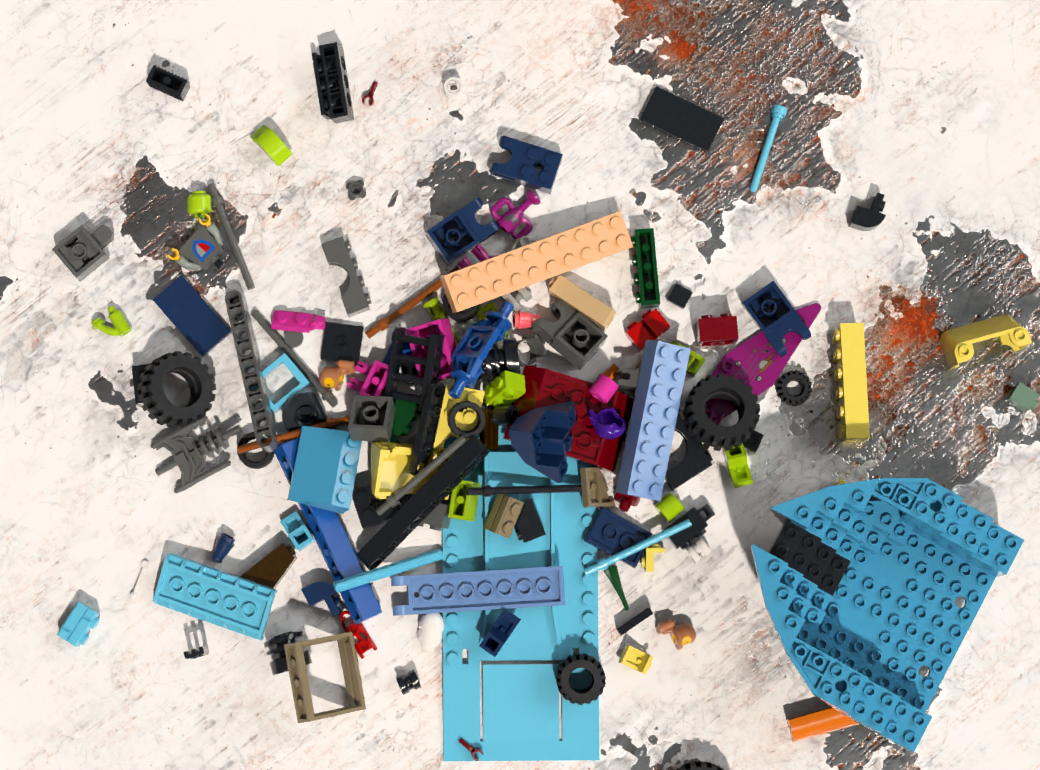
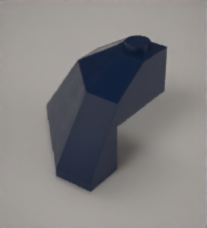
[508,401,576,483]

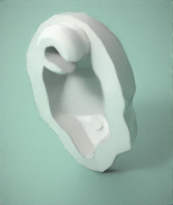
[417,613,444,653]

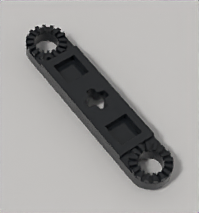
[409,381,445,476]

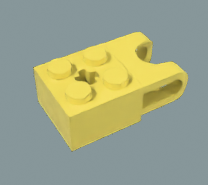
[433,384,485,452]

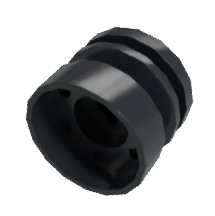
[483,338,520,382]
[263,631,313,675]

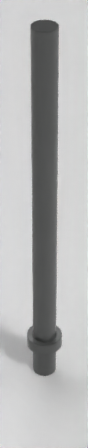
[251,310,338,408]

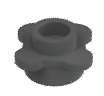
[346,180,366,201]

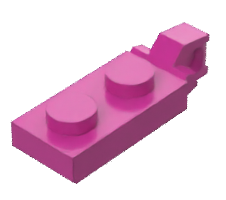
[271,310,326,333]

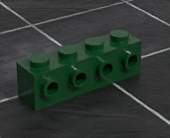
[630,228,660,309]

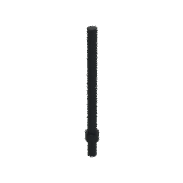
[466,484,582,497]

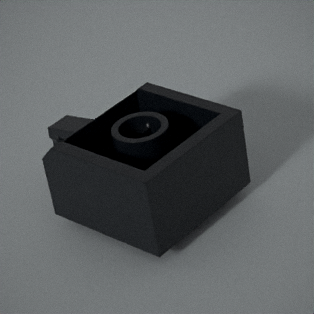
[352,484,409,529]

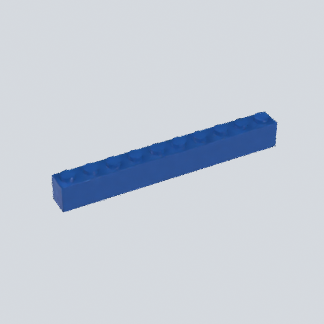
[274,438,382,625]

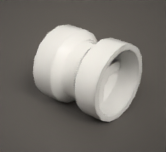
[444,77,463,100]
[684,537,711,564]

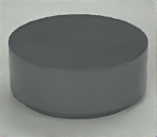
[284,331,304,348]

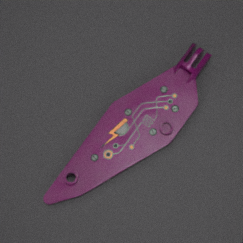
[705,303,821,425]

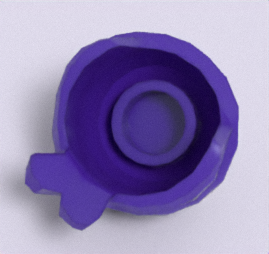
[588,408,626,440]

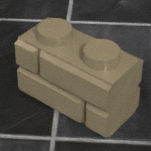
[484,494,524,539]

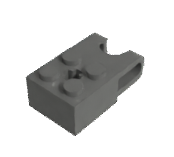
[532,298,608,370]

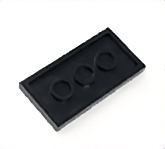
[640,86,724,153]

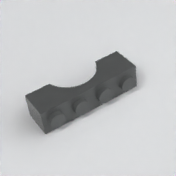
[321,236,372,318]

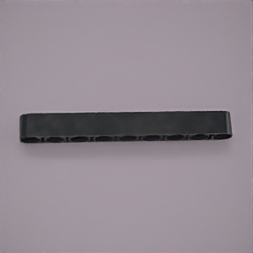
[357,436,489,570]

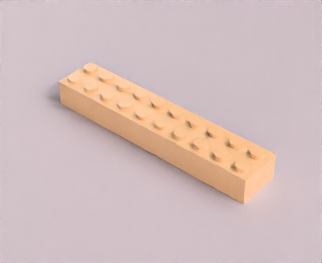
[440,211,633,313]

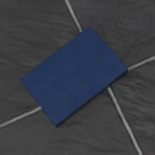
[584,507,652,568]

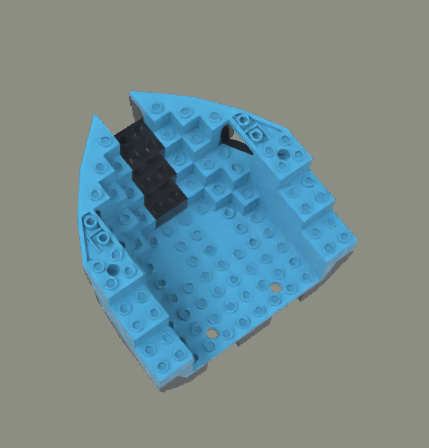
[751,478,1024,752]

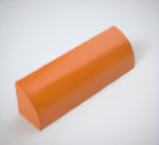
[787,707,859,742]

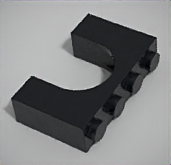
[665,408,713,491]

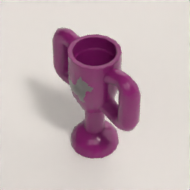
[490,189,541,240]

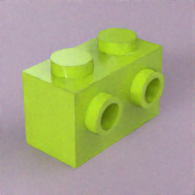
[484,370,526,408]
[448,480,481,521]

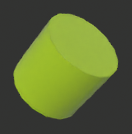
[654,492,684,522]

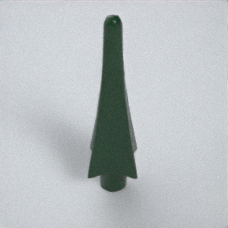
[603,564,629,610]

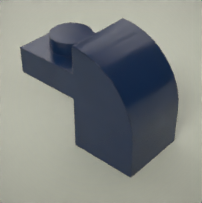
[301,582,342,617]
[479,608,521,657]

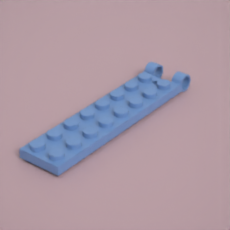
[391,566,565,616]

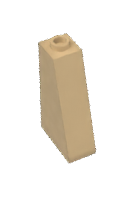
[548,275,616,332]

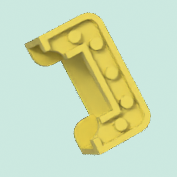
[940,315,1032,370]
[371,442,453,500]

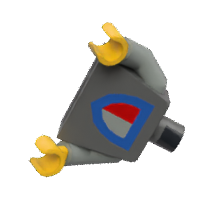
[166,212,226,271]

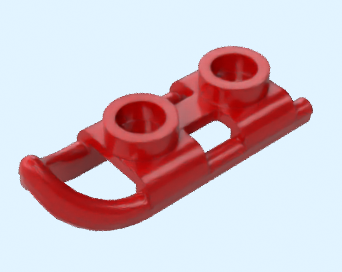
[340,611,377,659]

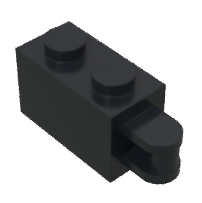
[663,503,715,550]

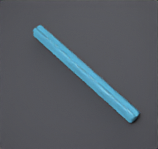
[333,549,443,593]

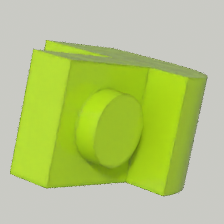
[250,125,292,166]
[723,443,753,488]

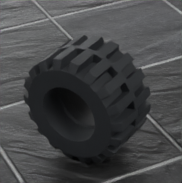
[556,653,606,705]

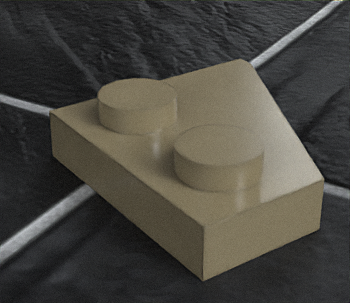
[580,468,615,507]

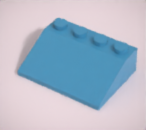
[287,426,362,514]

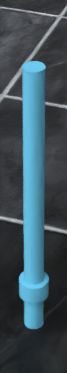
[584,519,692,576]

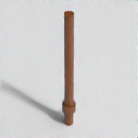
[365,266,460,339]
[237,415,350,454]

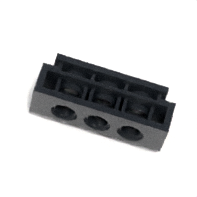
[312,42,354,124]

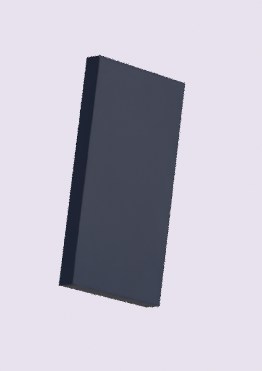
[153,275,232,357]

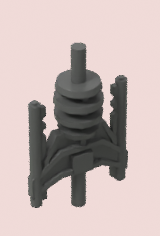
[151,416,242,494]

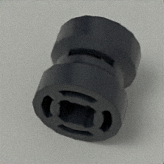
[396,669,421,695]

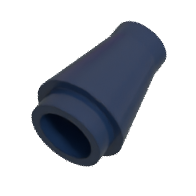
[211,533,235,563]

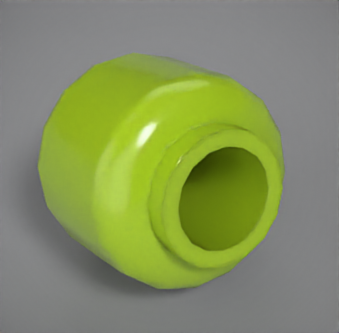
[187,191,212,219]

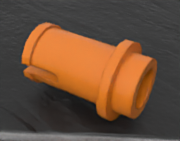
[598,363,621,380]

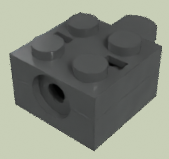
[52,225,114,282]

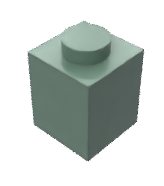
[1006,382,1040,413]

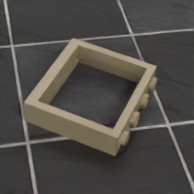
[284,632,366,723]

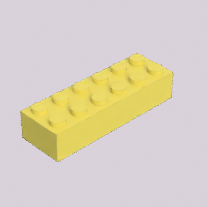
[832,323,870,443]

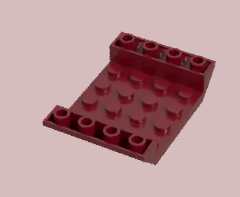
[503,365,634,473]

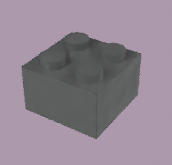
[348,395,395,442]

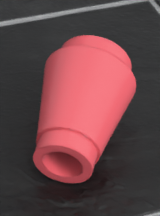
[513,311,541,330]

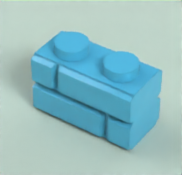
[57,601,100,647]

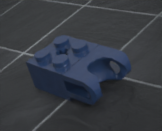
[489,136,563,194]
[425,198,500,266]
[742,281,812,357]

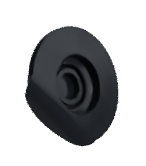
[282,392,329,432]

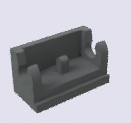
[617,368,640,392]

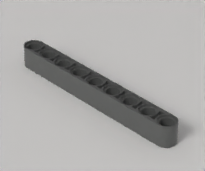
[225,290,278,452]

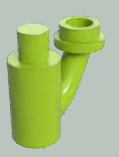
[91,305,132,337]

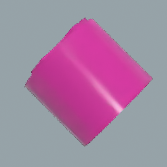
[588,373,619,404]

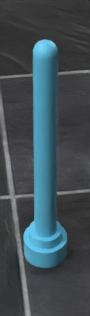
[750,104,787,192]

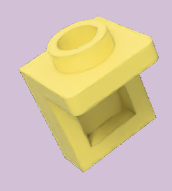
[641,544,665,572]
[618,644,653,674]

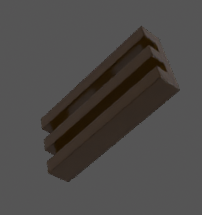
[480,409,499,449]

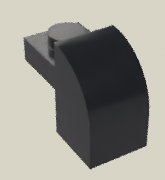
[849,192,886,231]

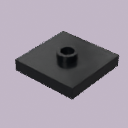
[320,322,364,365]

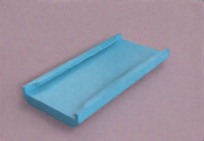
[153,553,278,641]

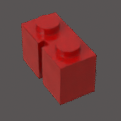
[625,309,670,352]

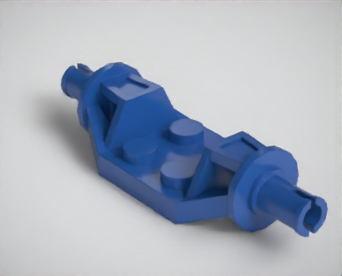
[448,301,514,399]

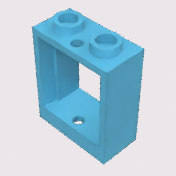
[251,353,311,414]

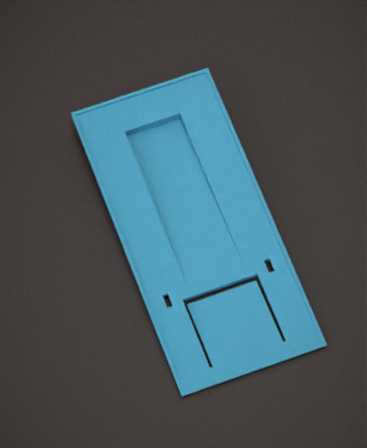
[442,425,600,761]

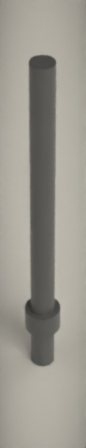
[207,183,255,290]
[375,435,467,516]

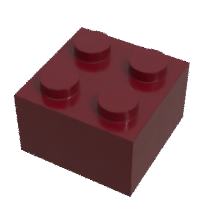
[695,313,739,347]

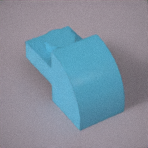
[280,511,315,552]

